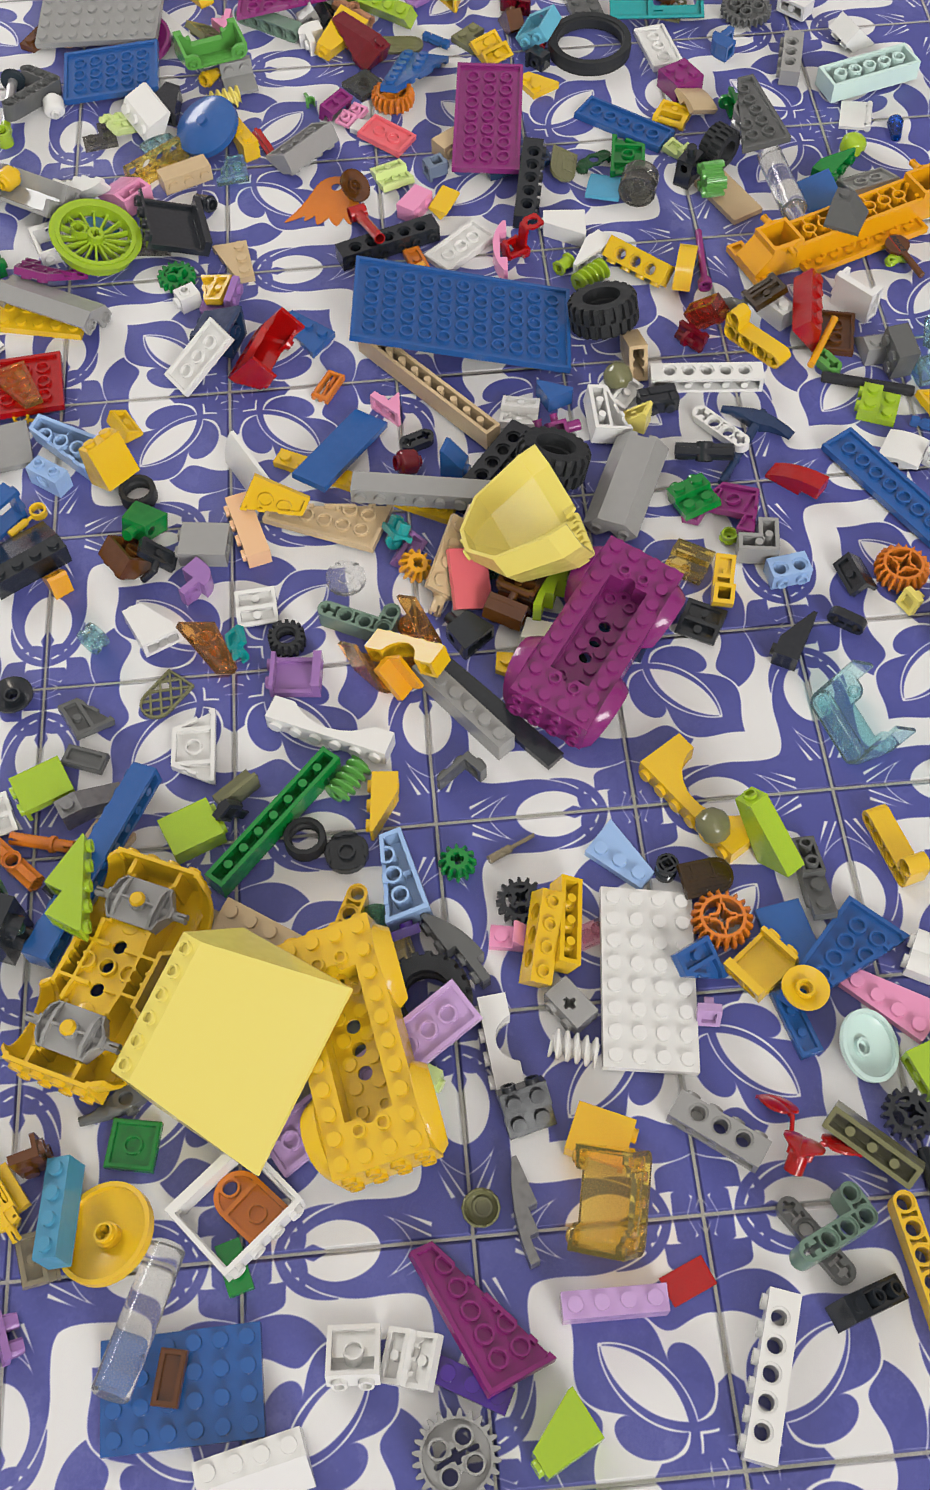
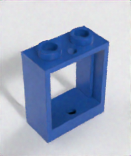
[0,482,28,540]

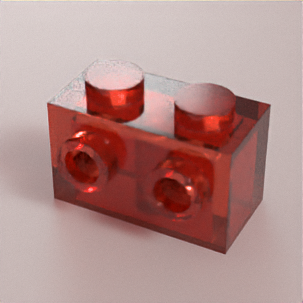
[683,292,730,330]

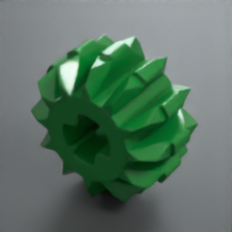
[438,843,477,883]

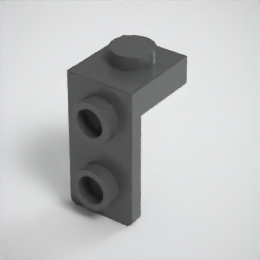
[437,751,487,790]

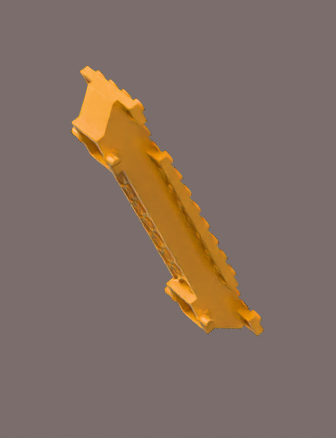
[726,159,930,285]

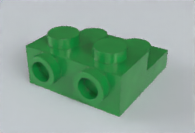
[666,473,722,521]

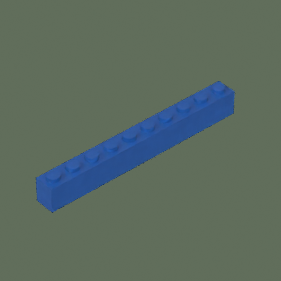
[21,761,162,970]

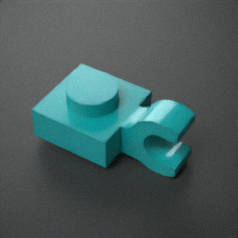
[224,624,249,664]

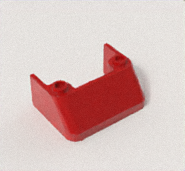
[228,307,305,390]

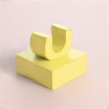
[896,586,925,616]

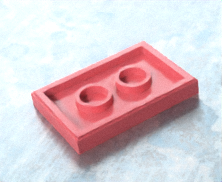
[357,114,417,158]
[446,548,491,611]

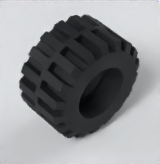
[698,121,741,169]

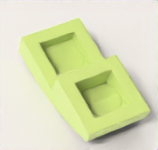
[661,137,690,160]

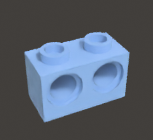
[763,551,813,590]

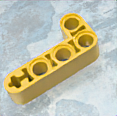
[724,303,791,369]
[862,804,930,888]

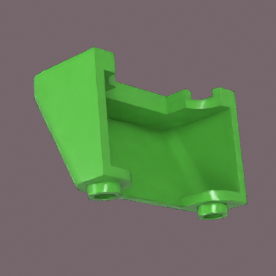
[172,17,248,70]

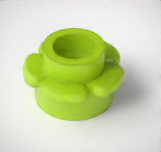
[719,527,738,545]

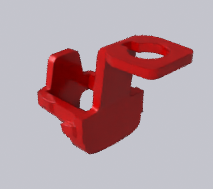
[500,213,544,261]

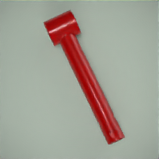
[347,203,385,244]

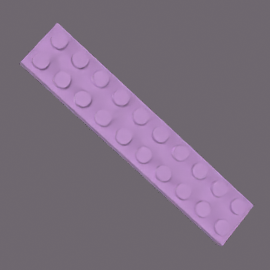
[270,979,483,1178]

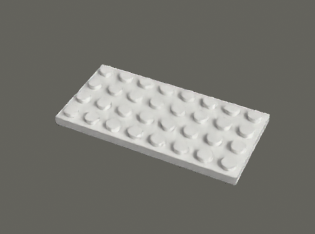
[599,886,700,1076]

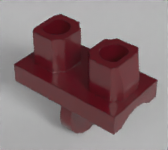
[674,320,710,353]

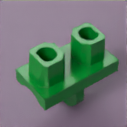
[718,86,738,119]

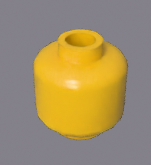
[0,165,21,192]

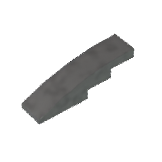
[511,1155,541,1270]

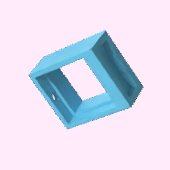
[515,4,562,51]

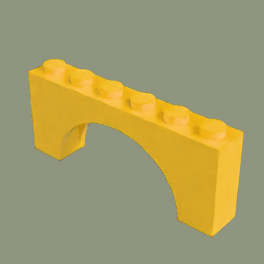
[638,733,752,864]

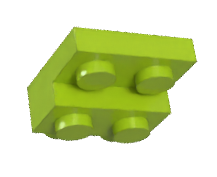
[854,382,901,427]

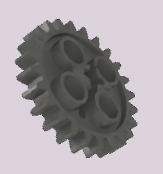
[720,0,772,29]

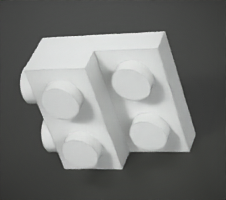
[325,1323,381,1392]

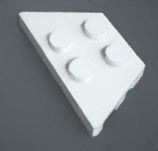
[171,708,217,785]

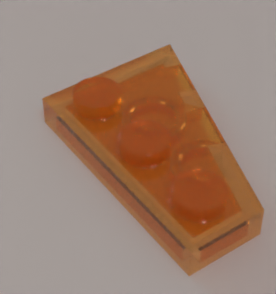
[0,361,44,409]
[176,622,237,674]

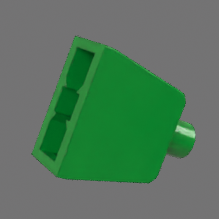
[121,501,168,541]

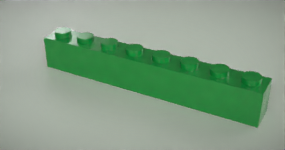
[204,746,341,898]

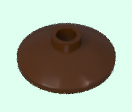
[340,168,370,202]

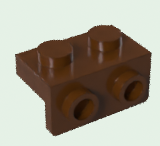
[6,1132,54,1179]

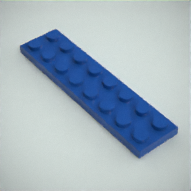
[821,427,930,548]

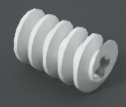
[547,1028,600,1069]

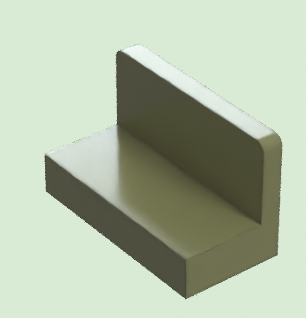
[212,769,261,804]

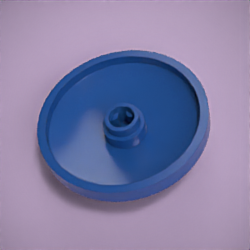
[177,95,239,158]

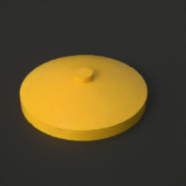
[62,1181,154,1288]

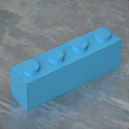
[32,1155,85,1270]

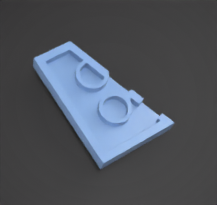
[584,819,654,889]

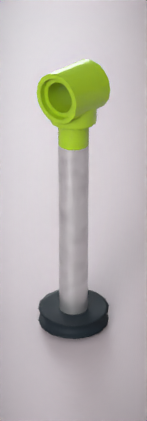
[0,68,26,149]

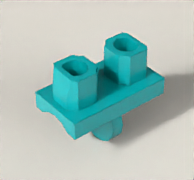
[381,514,413,550]

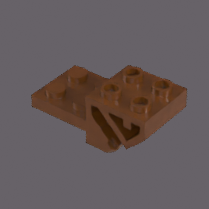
[482,574,548,632]

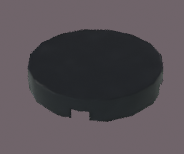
[324,831,369,874]

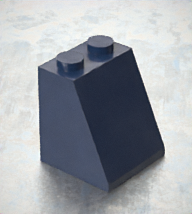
[190,305,247,359]

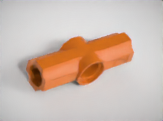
[0,838,45,892]

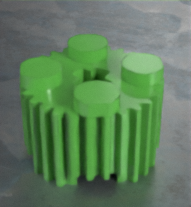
[697,159,728,198]

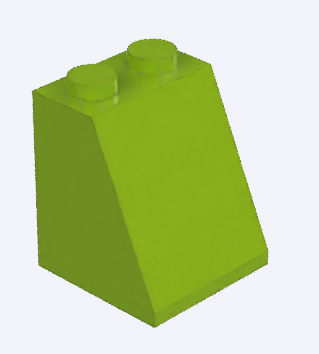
[530,1386,605,1482]

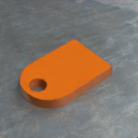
[213,1170,288,1244]

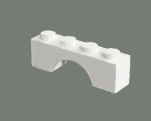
[474,992,524,1091]

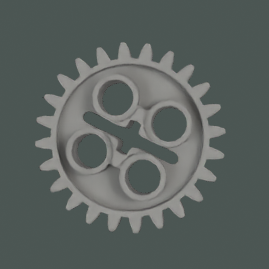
[412,1408,502,1490]

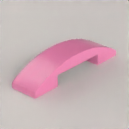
[493,220,508,279]

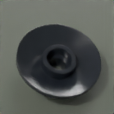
[0,676,33,714]

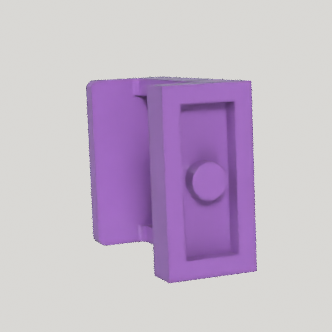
[265,650,324,697]

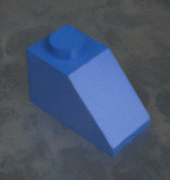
[439,437,471,478]

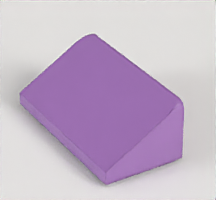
[389,530,428,568]

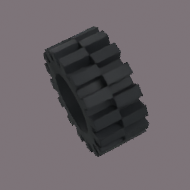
[267,619,306,657]

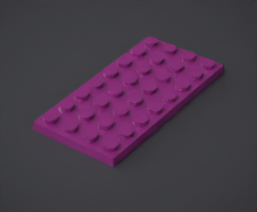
[452,62,523,174]

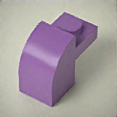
[178,556,214,606]

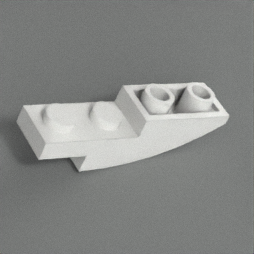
[52,175,111,199]

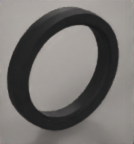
[548,12,631,76]

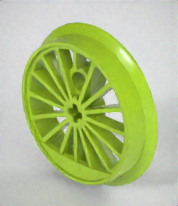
[48,198,142,276]

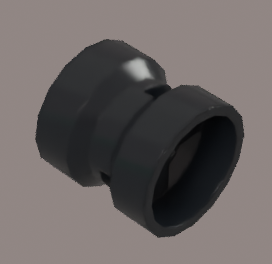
[654,853,679,883]

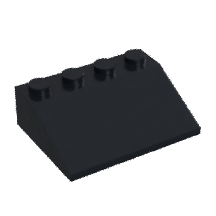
[0,521,72,600]

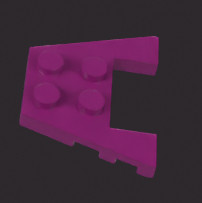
[14,258,88,283]
[681,482,760,534]

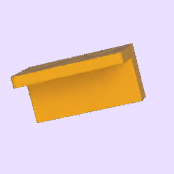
[373,655,424,701]

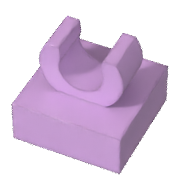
[696,997,723,1027]

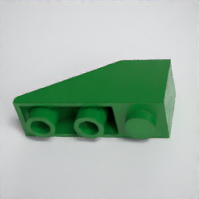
[810,147,856,182]

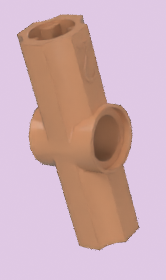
[332,0,375,28]

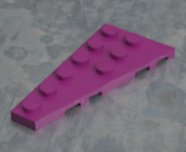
[236,0,328,21]
[408,1241,557,1399]

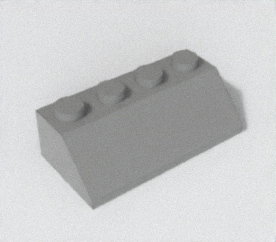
[265,121,339,176]

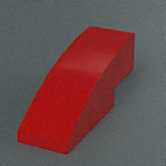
[765,463,830,499]

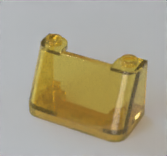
[566,1143,652,1262]

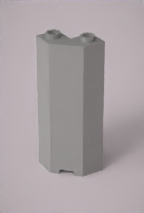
[0,163,81,219]
[0,274,112,336]
[583,430,669,542]

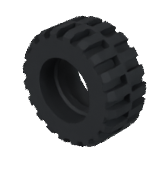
[567,280,639,340]
[514,426,592,491]
[399,951,474,1018]

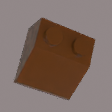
[98,535,151,580]

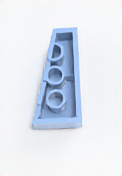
[29,413,96,481]
[379,827,434,931]

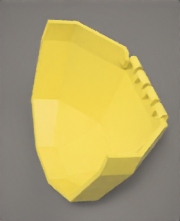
[460,444,595,583]

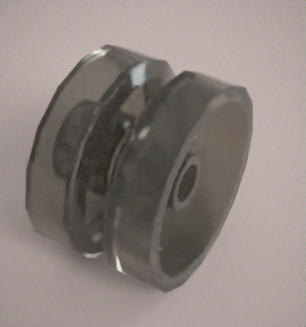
[618,160,659,207]

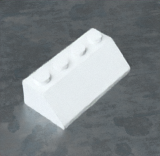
[191,1426,317,1490]

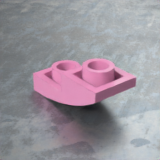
[335,101,369,129]

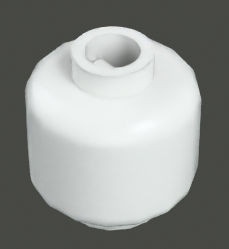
[42,93,65,120]

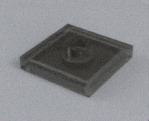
[341,68,382,102]

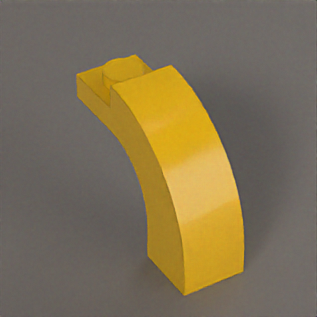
[672,243,698,292]
[710,553,737,608]

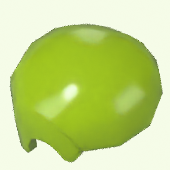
[839,132,867,157]

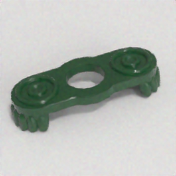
[576,150,611,175]

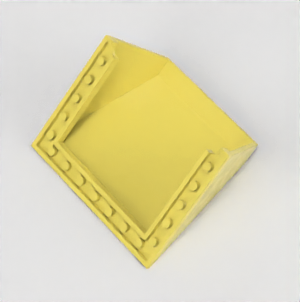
[111,927,353,1176]

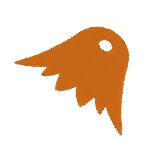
[284,176,362,226]

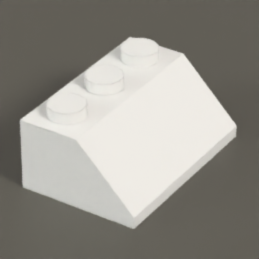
[121,82,170,142]

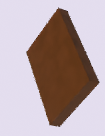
[818,310,855,357]

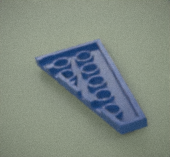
[380,49,449,93]

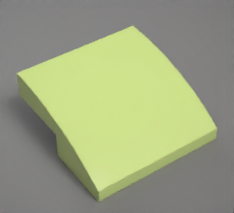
[370,158,415,193]

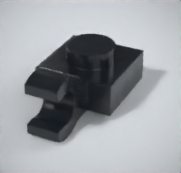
[212,799,249,822]

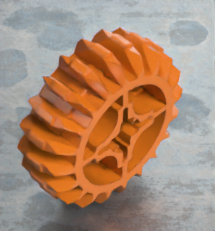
[371,79,415,116]
[873,543,930,594]
[690,889,754,952]

